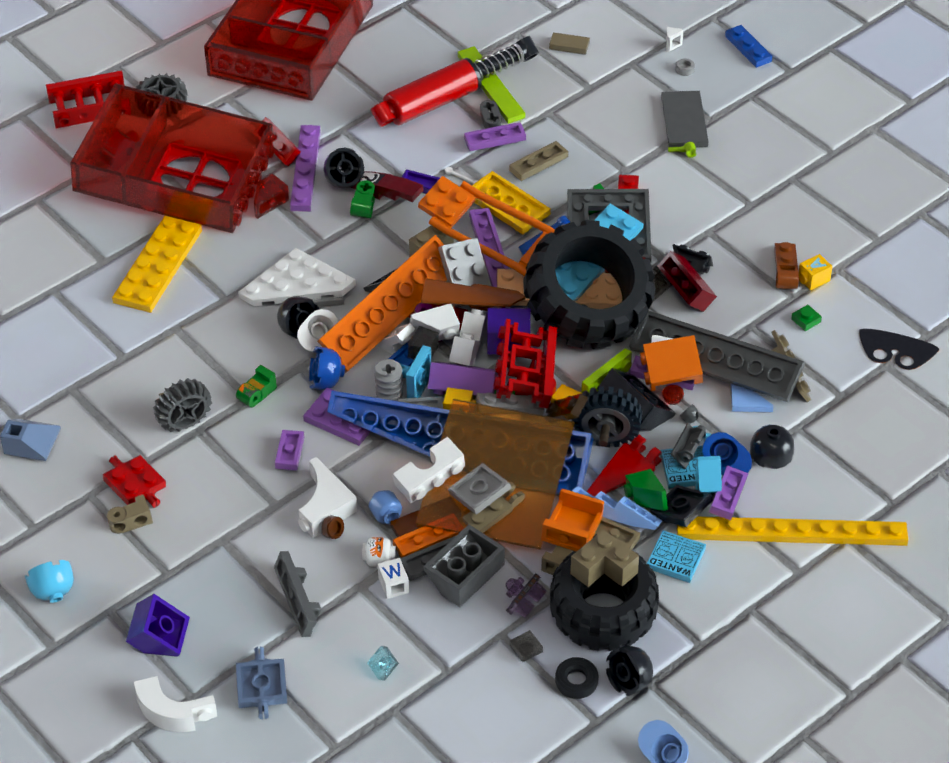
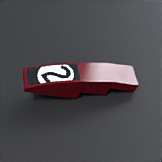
[346,171,424,203]

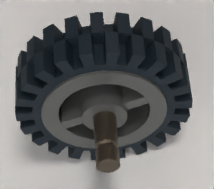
[572,386,642,448]

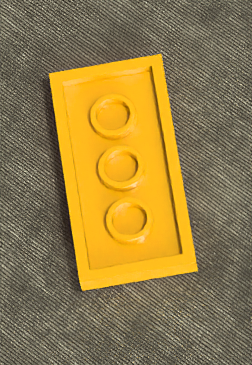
[472,171,551,235]

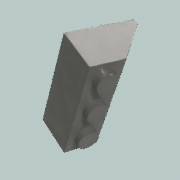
[424,524,505,607]

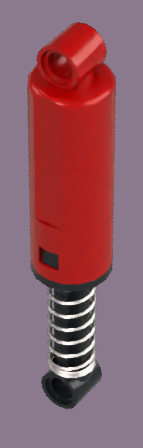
[370,36,539,127]

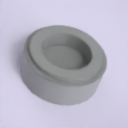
[675,58,695,76]

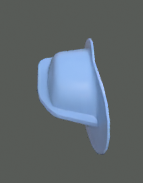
[638,720,689,763]

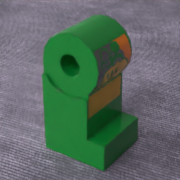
[236,365,277,408]

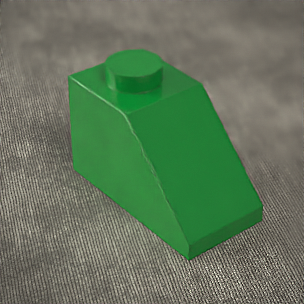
[623,469,668,511]

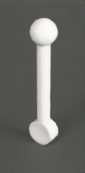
[445,167,479,184]

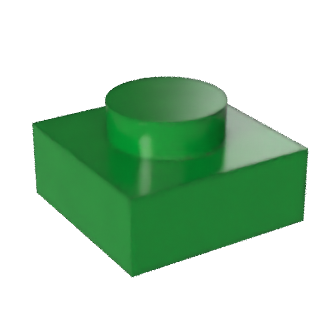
[791,304,822,331]

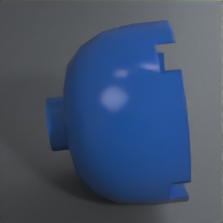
[309,346,345,390]

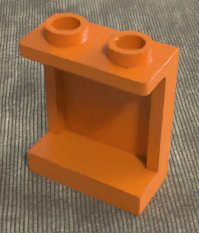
[640,335,703,391]
[541,489,604,551]

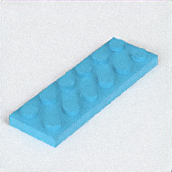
[555,203,644,302]

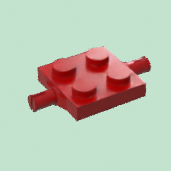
[103,455,166,508]

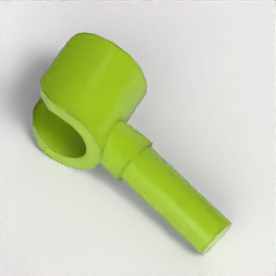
[668,142,697,158]

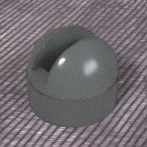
[680,404,699,423]

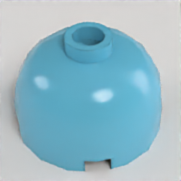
[25,560,74,603]

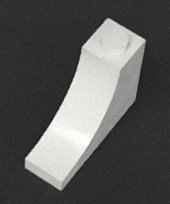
[298,457,357,538]

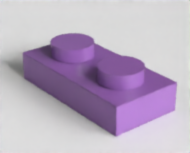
[275,430,305,471]

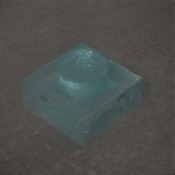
[367,646,399,681]

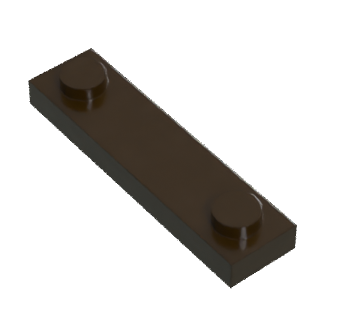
[545,393,588,424]

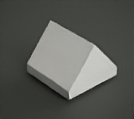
[666,27,683,52]

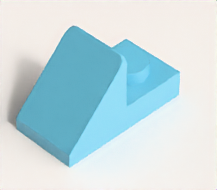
[695,456,722,493]

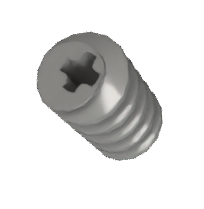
[375,359,403,401]

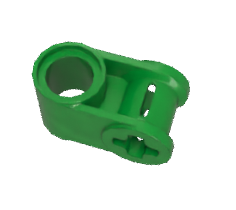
[350,180,375,219]

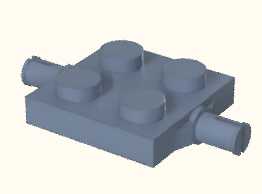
[236,646,287,720]

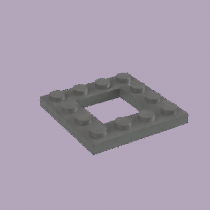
[567,189,652,262]

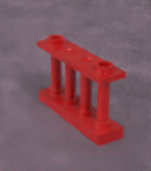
[46,70,132,128]

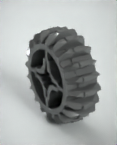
[135,73,188,117]
[153,378,212,432]

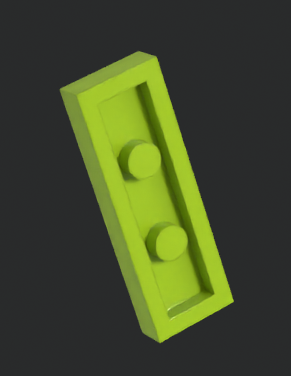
[581,348,632,393]

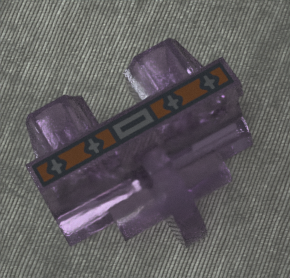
[505,573,547,618]

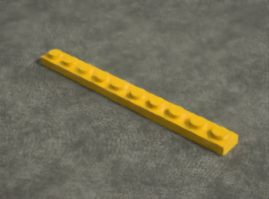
[677,516,908,546]

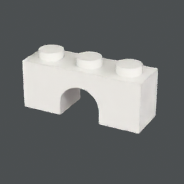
[393,437,465,503]

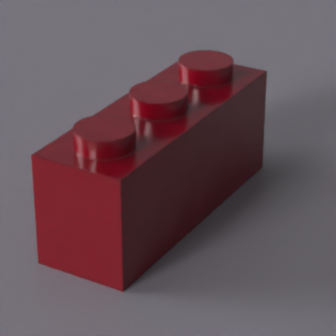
[657,251,717,312]

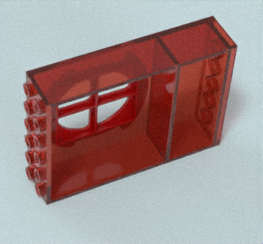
[204,0,373,101]
[70,83,275,233]

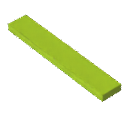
[457,46,525,124]

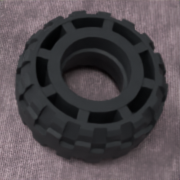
[550,547,659,651]

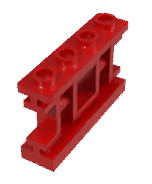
[493,319,557,409]

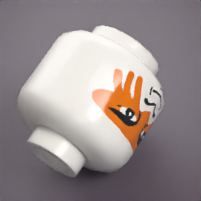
[362,537,396,567]

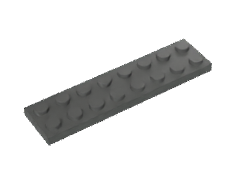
[629,310,805,402]

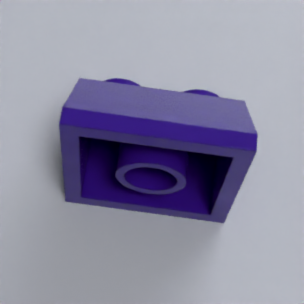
[487,308,531,354]
[126,594,190,657]

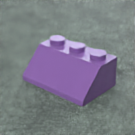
[428,362,498,395]

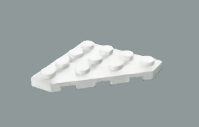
[238,248,356,306]

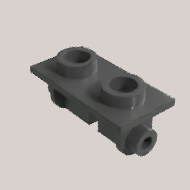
[671,423,706,469]

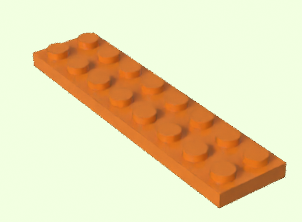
[317,235,447,373]

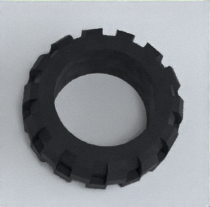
[523,220,656,349]

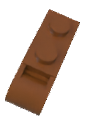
[774,242,799,289]

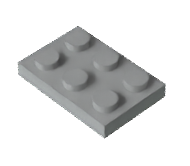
[438,238,491,308]

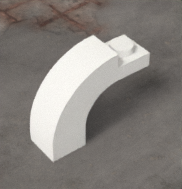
[134,676,217,732]

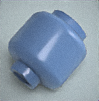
[369,490,402,524]

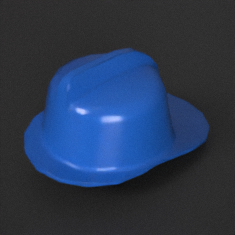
[702,432,752,475]

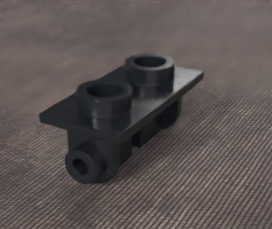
[672,244,713,274]

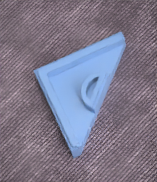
[731,384,773,412]

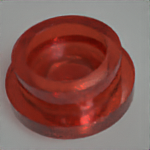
[662,385,684,405]

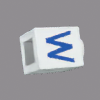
[378,558,409,599]

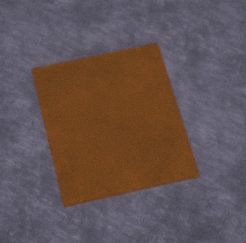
[416,399,575,550]

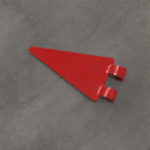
[586,435,662,497]

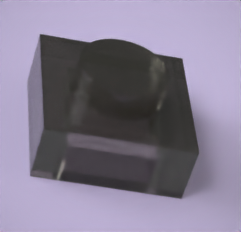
[510,630,543,662]

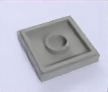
[448,463,511,515]

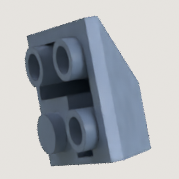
[0,419,61,461]

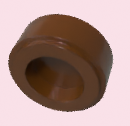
[322,515,344,539]

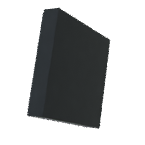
[649,485,713,527]

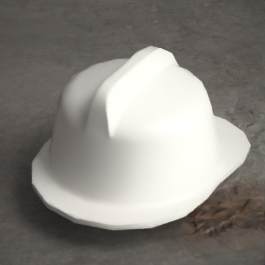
[297,309,339,353]

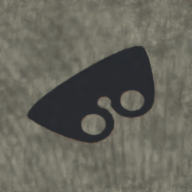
[859,329,939,370]

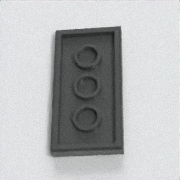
[661,90,709,147]

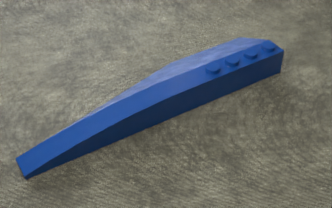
[327,391,593,496]

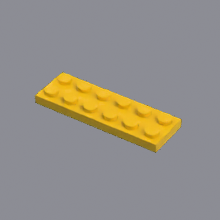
[112,216,202,313]

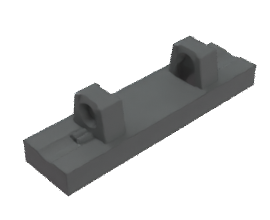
[274,551,321,637]

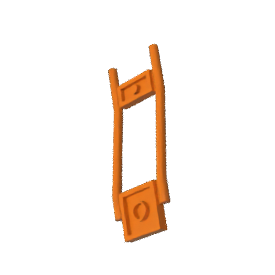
[418,176,555,277]

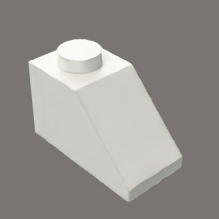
[410,303,460,341]

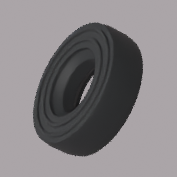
[555,657,599,699]

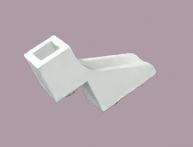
[449,309,488,366]

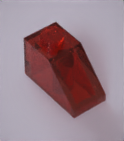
[254,174,289,219]

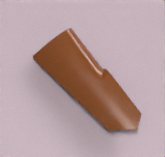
[421,278,526,311]

